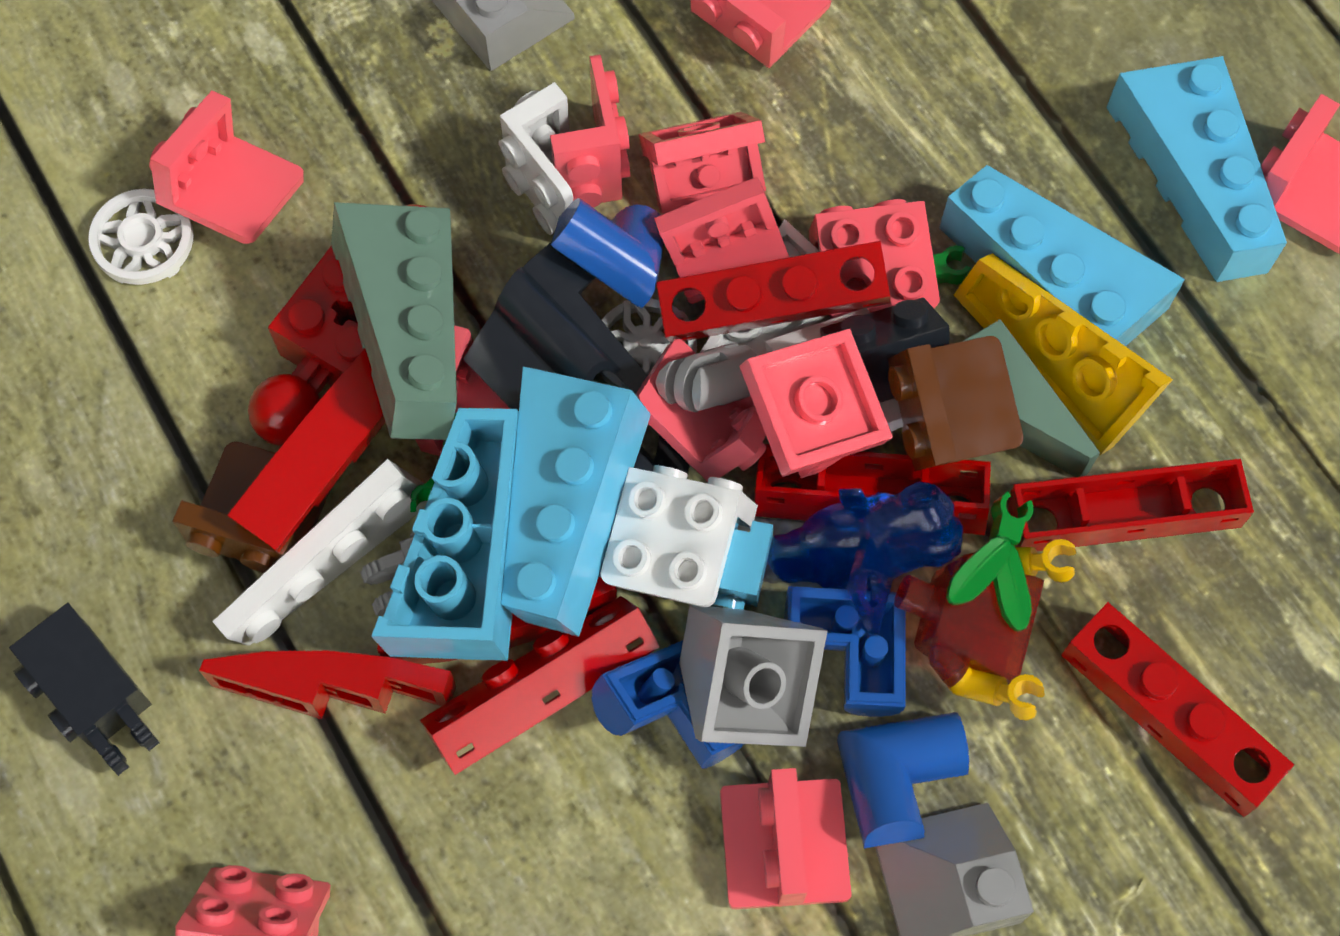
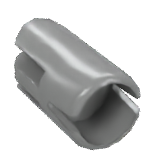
[655,343,757,412]

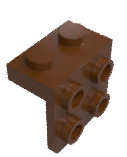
[888,336,1024,471]
[172,441,330,573]

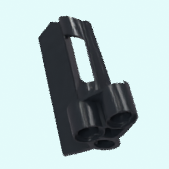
[463,242,690,479]

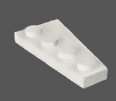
[213,459,427,646]

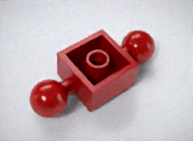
[248,204,427,446]

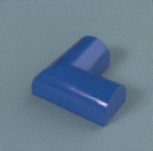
[551,198,664,308]
[784,586,906,717]
[592,640,744,769]
[837,712,969,848]

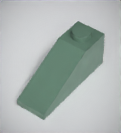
[964,319,1100,477]

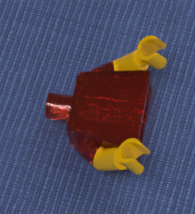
[895,539,1077,721]

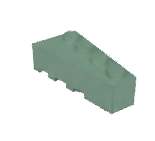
[331,202,457,440]

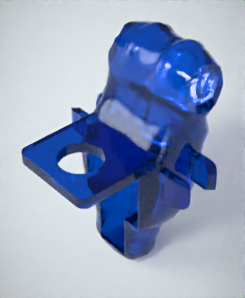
[767,482,963,634]

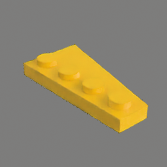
[954,253,1173,455]

